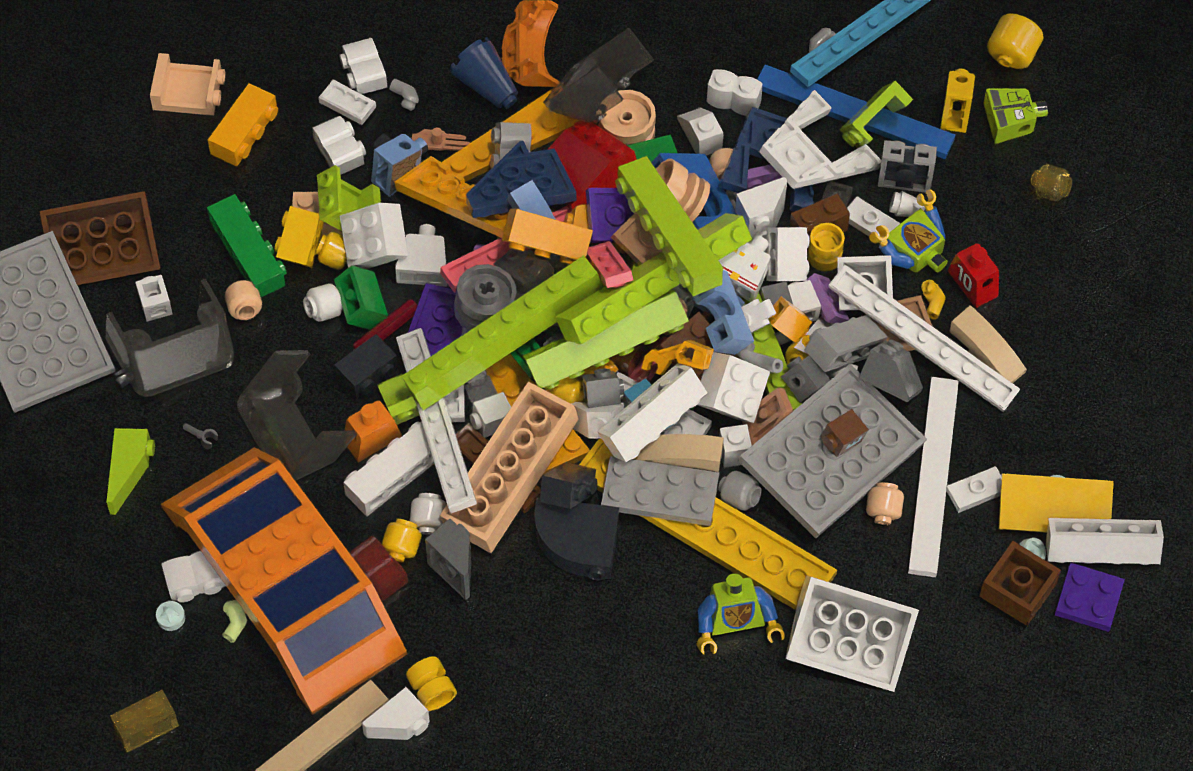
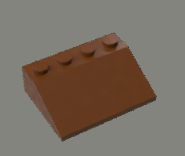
[40,191,160,285]

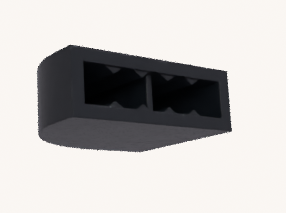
[535,498,619,580]

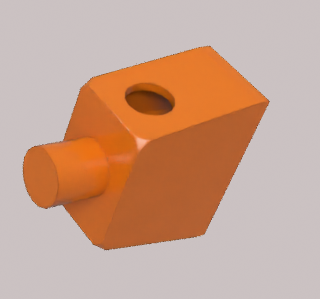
[343,400,402,463]

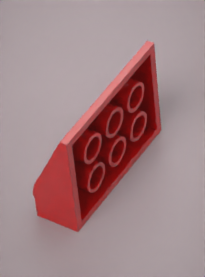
[547,119,637,210]

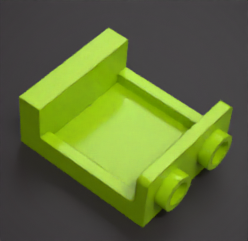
[840,81,913,148]
[317,165,381,231]

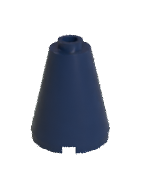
[449,38,518,109]

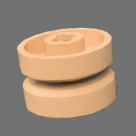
[599,90,656,145]

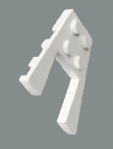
[759,90,881,189]

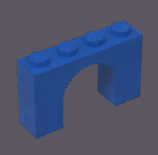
[651,153,737,230]

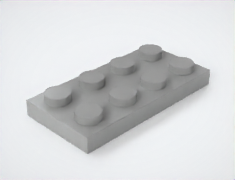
[601,456,719,526]

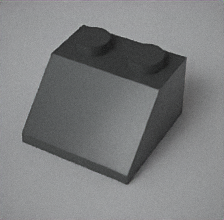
[859,340,923,402]
[425,519,471,600]

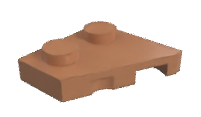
[742,387,793,445]

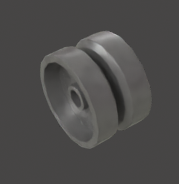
[454,264,517,331]

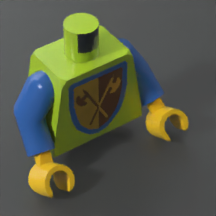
[869,190,947,272]
[697,574,784,655]

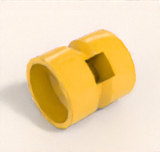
[808,223,845,271]
[406,657,457,711]

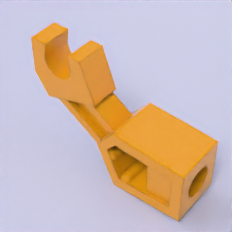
[641,340,714,375]

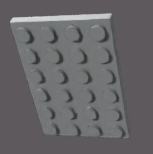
[0,231,115,413]
[738,364,927,538]

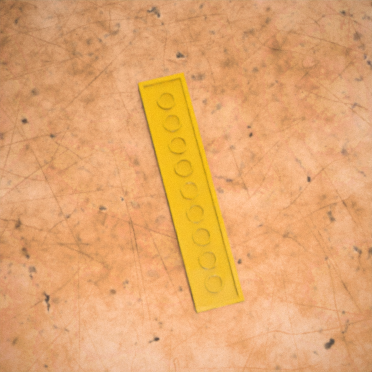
[579,438,837,610]

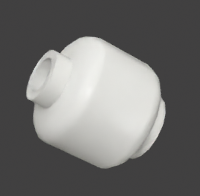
[303,284,343,322]
[410,493,447,535]

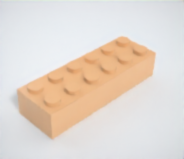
[440,382,579,553]

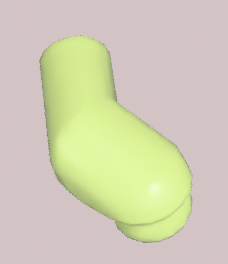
[223,600,247,642]

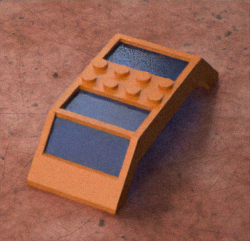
[161,447,407,715]

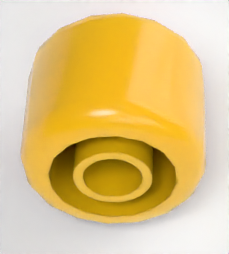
[987,14,1044,69]

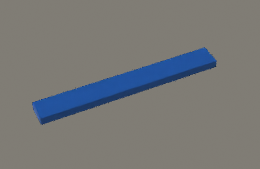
[757,65,955,159]

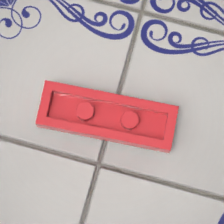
[586,241,633,288]

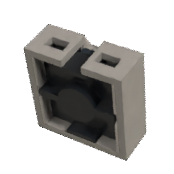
[878,141,937,192]

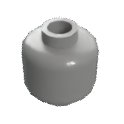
[719,471,761,511]

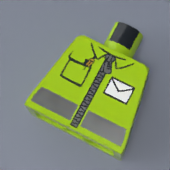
[984,89,1048,144]

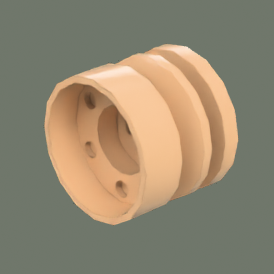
[656,159,710,222]

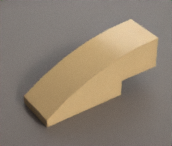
[950,306,1026,384]
[637,434,724,472]

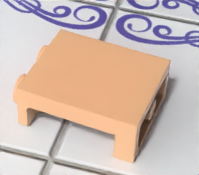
[150,53,225,115]

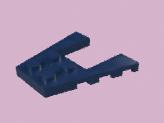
[718,107,814,212]

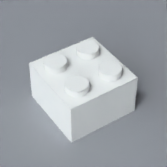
[340,203,408,268]
[697,352,770,423]

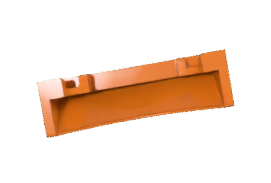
[502,0,559,87]

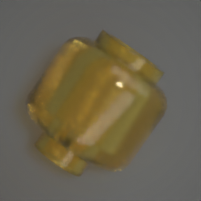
[1031,164,1072,201]

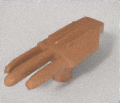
[412,128,470,151]

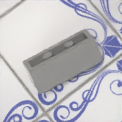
[804,315,888,372]

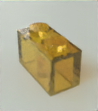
[110,690,179,752]

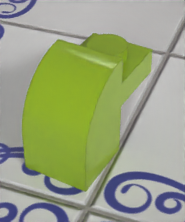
[377,374,420,425]

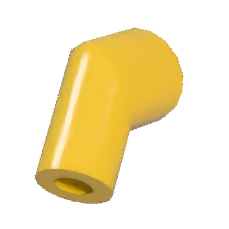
[921,280,945,319]

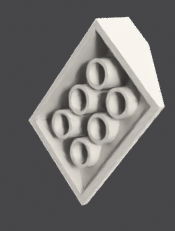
[785,575,919,692]

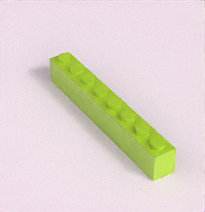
[556,213,752,344]
[401,255,603,411]

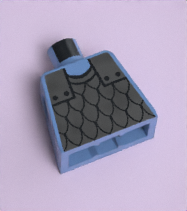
[371,134,428,197]

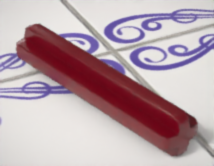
[353,299,418,350]

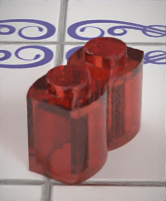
[346,536,408,602]

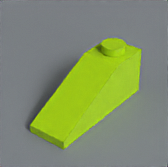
[107,428,155,515]

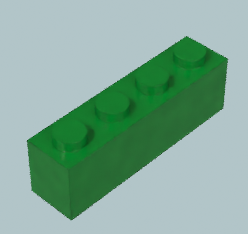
[207,194,287,297]

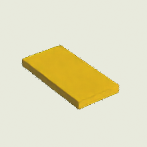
[998,474,1113,533]

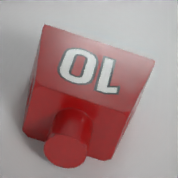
[948,244,999,308]

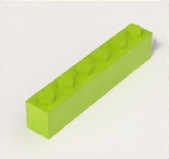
[615,156,723,296]
[523,289,689,390]

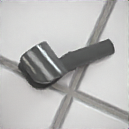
[183,423,218,449]

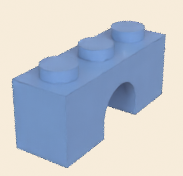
[693,270,754,355]

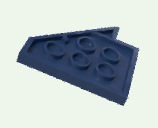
[466,141,576,218]

